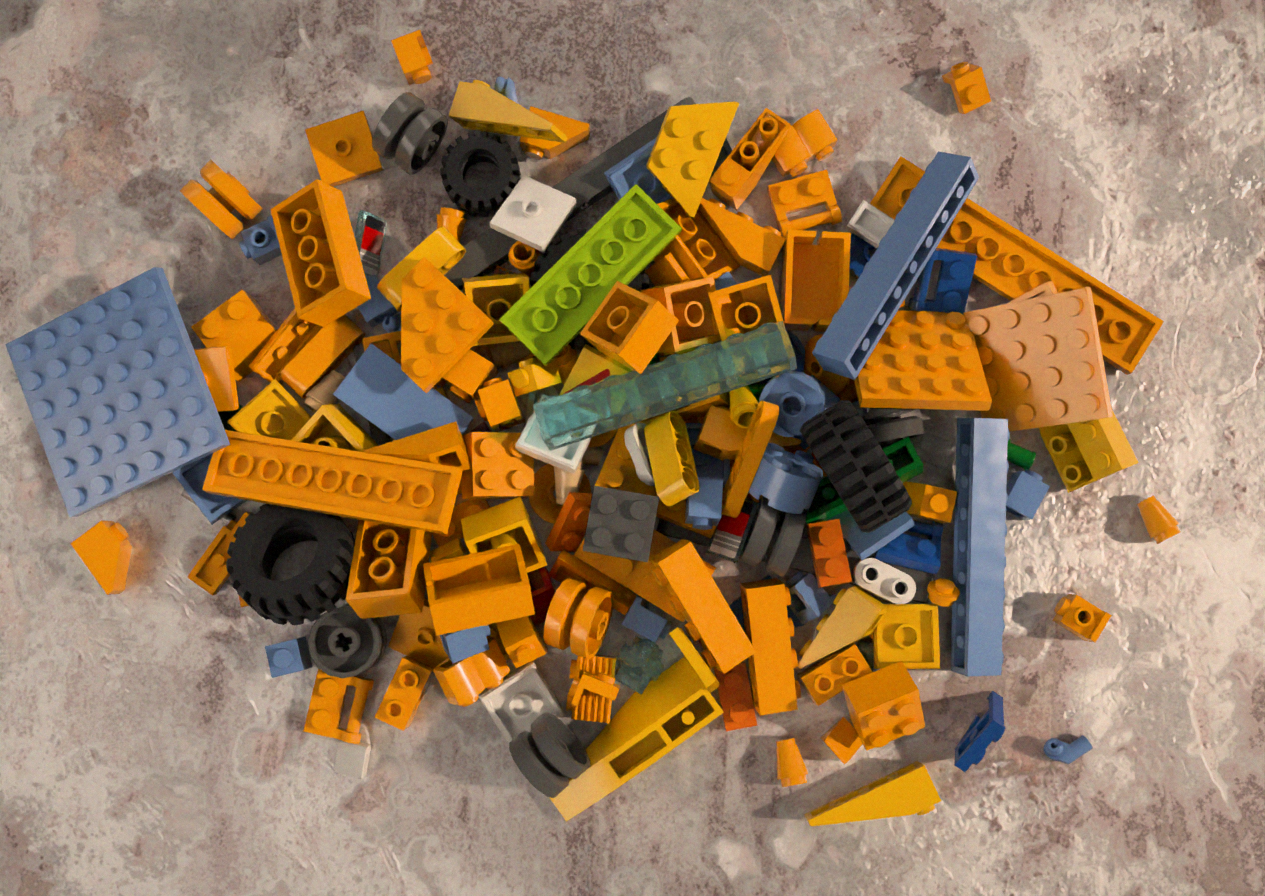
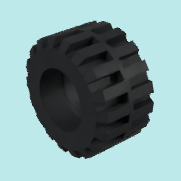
[440,131,521,218]

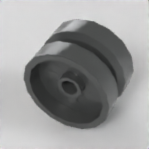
[372,92,448,175]
[852,401,925,447]
[739,496,807,577]
[308,606,387,678]
[509,712,590,798]

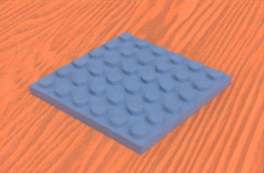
[5,267,230,517]

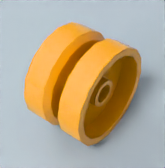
[180,159,263,240]
[543,578,614,659]

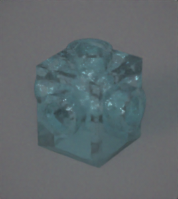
[614,636,664,694]

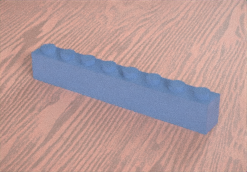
[812,151,979,380]
[951,418,1010,677]

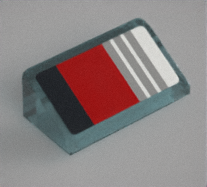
[354,210,388,278]
[705,498,759,564]

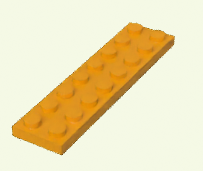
[202,430,463,535]

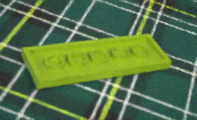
[499,184,682,366]

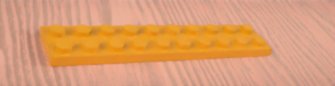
[870,156,1164,375]

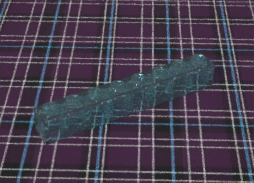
[533,321,797,451]

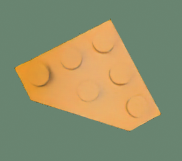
[401,257,494,393]

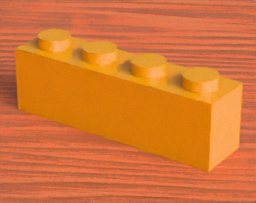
[650,539,756,673]
[740,578,801,716]

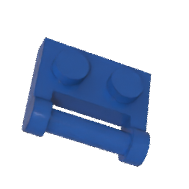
[908,248,977,315]
[874,520,943,574]

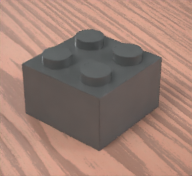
[583,486,659,562]

